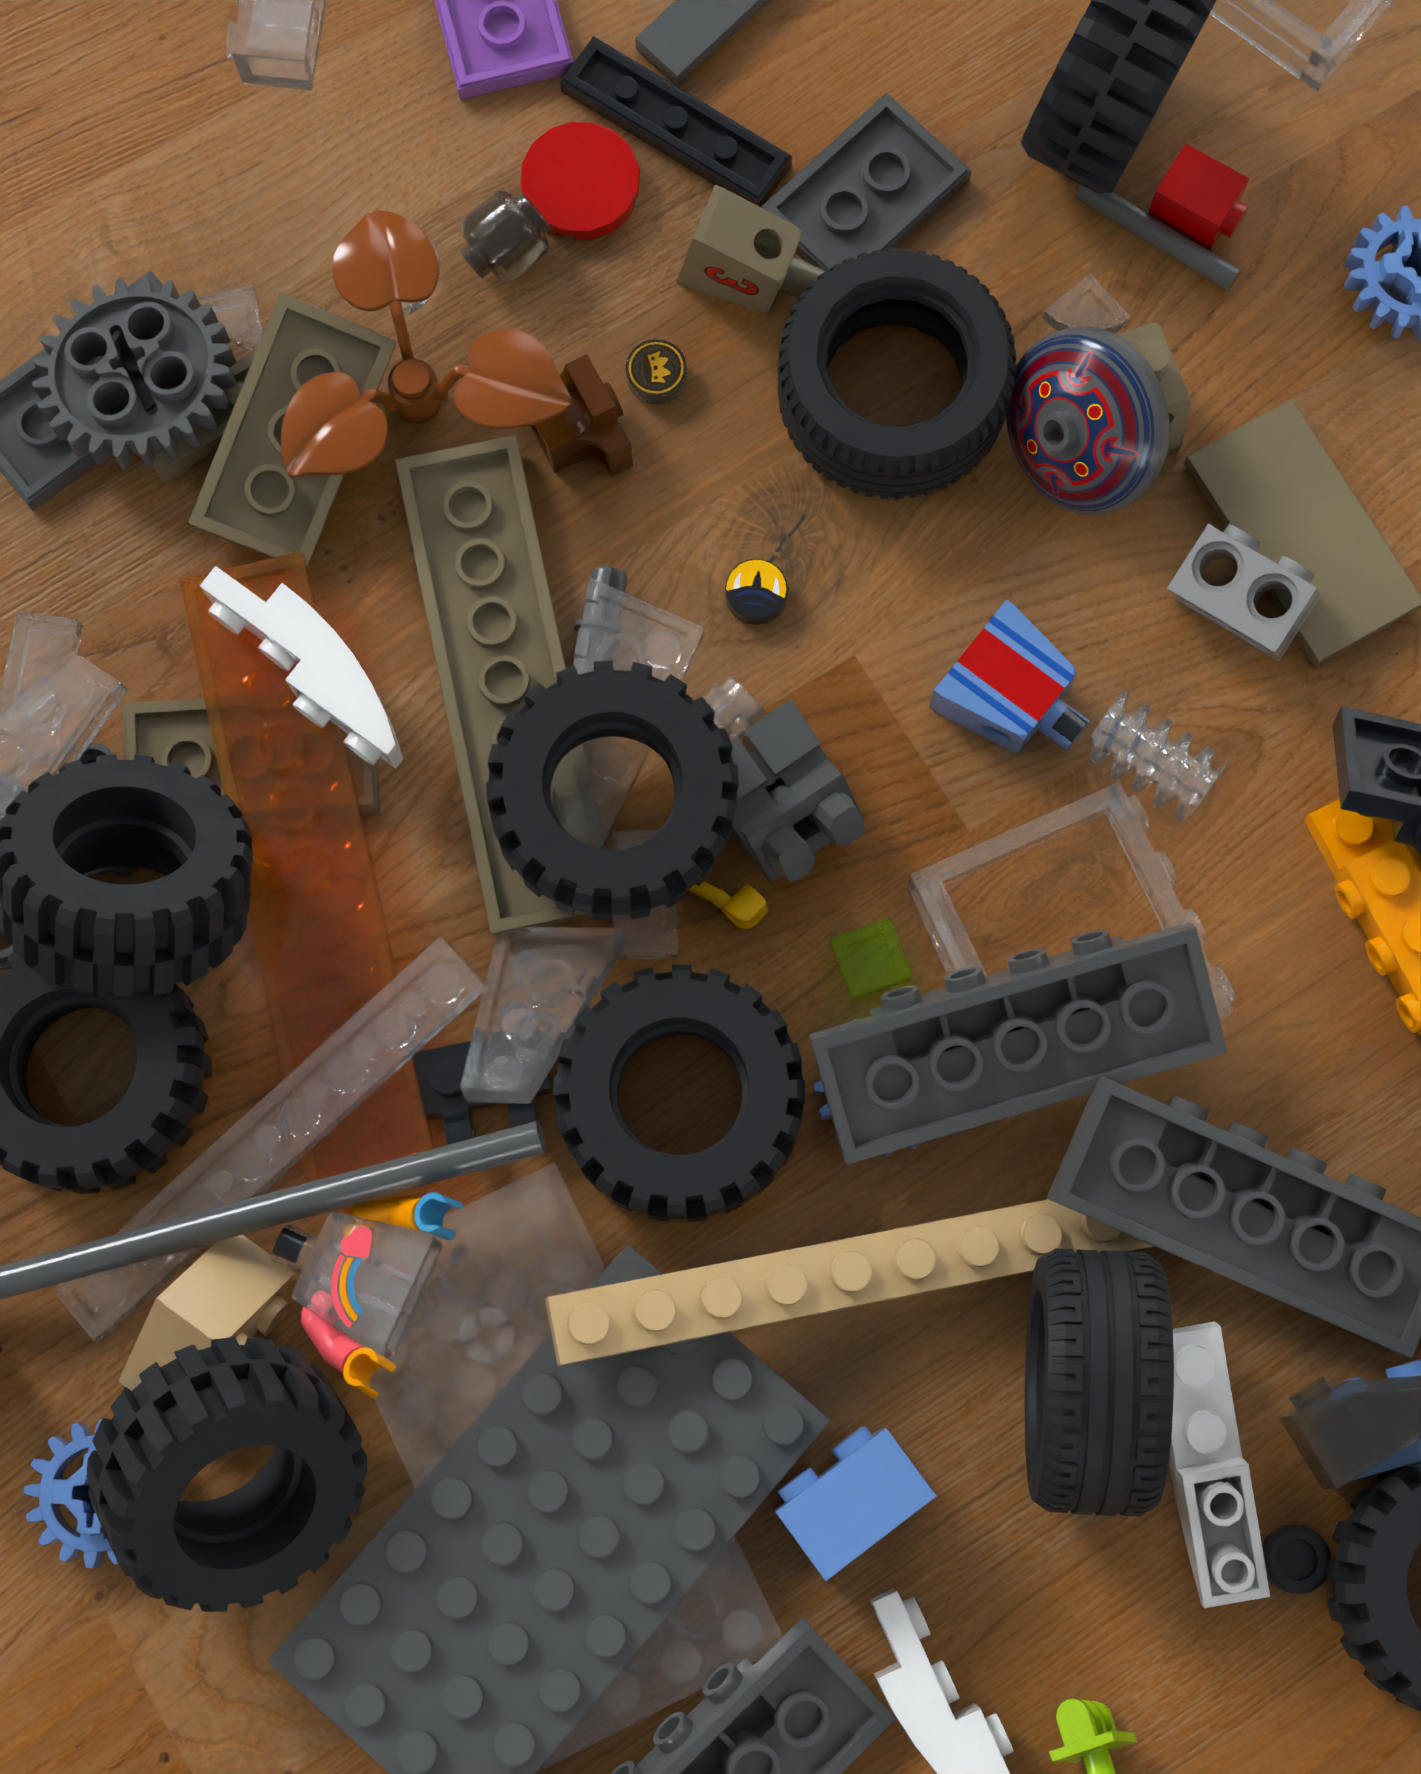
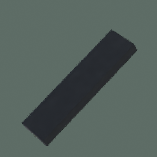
[560,36,792,207]

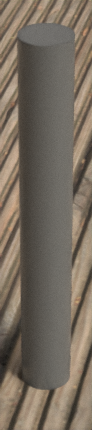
[1075,185,1241,291]

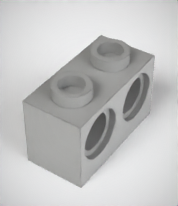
[1167,524,1320,661]

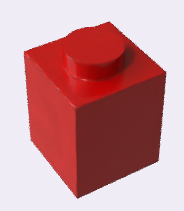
[1148,143,1250,251]

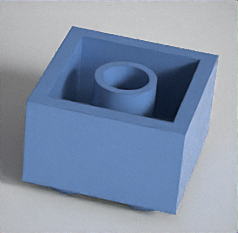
[774,1426,936,1581]

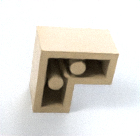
[118,1235,295,1391]

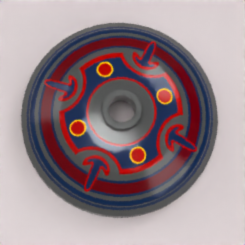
[1006,326,1170,515]

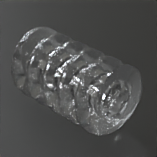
[1087,689,1230,822]

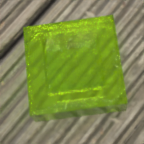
[829,917,912,1001]

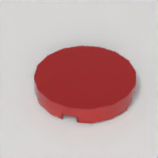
[520,122,640,241]

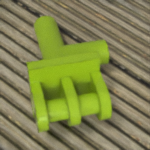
[1049,1699,1137,1774]

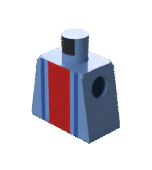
[929,599,1090,753]

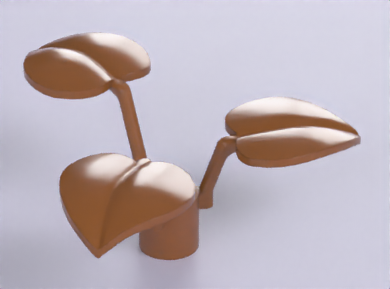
[281,210,571,478]

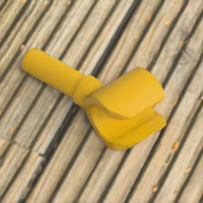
[688,881,769,930]

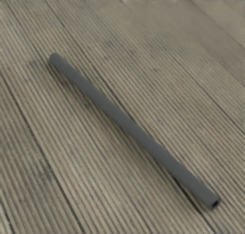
[0,1121,546,1300]

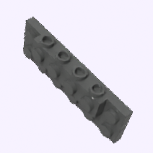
[808,922,1228,1165]
[1046,1077,1421,1359]
[610,1617,896,1774]

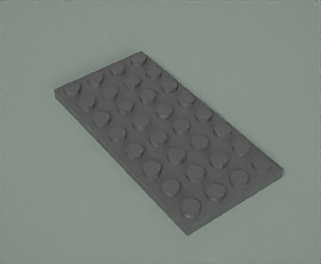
[267,1243,831,1774]

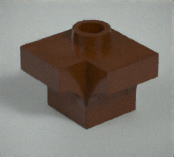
[529,354,633,477]

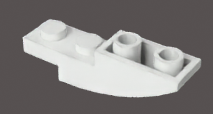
[200,566,403,769]
[1169,1321,1270,1608]
[869,1588,1014,1774]

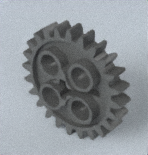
[32,276,237,470]

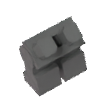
[730,699,866,882]

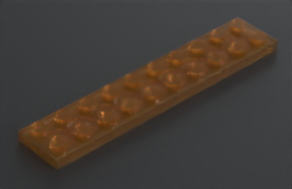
[179,551,435,1183]

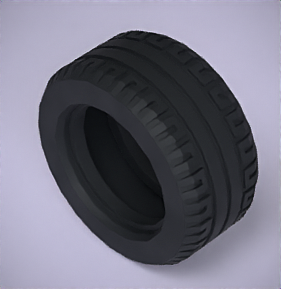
[778,248,1017,500]
[1025,1248,1174,1516]

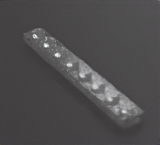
[53,936,489,1341]

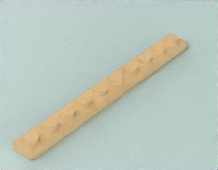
[545,1199,1156,1367]

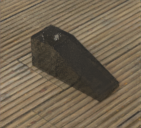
[1278,1376,1421,1489]

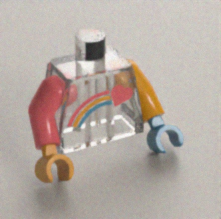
[271,1192,463,1399]

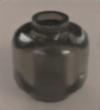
[460,190,552,282]

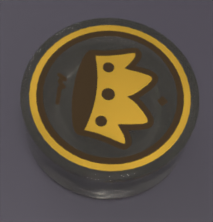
[626,339,687,405]

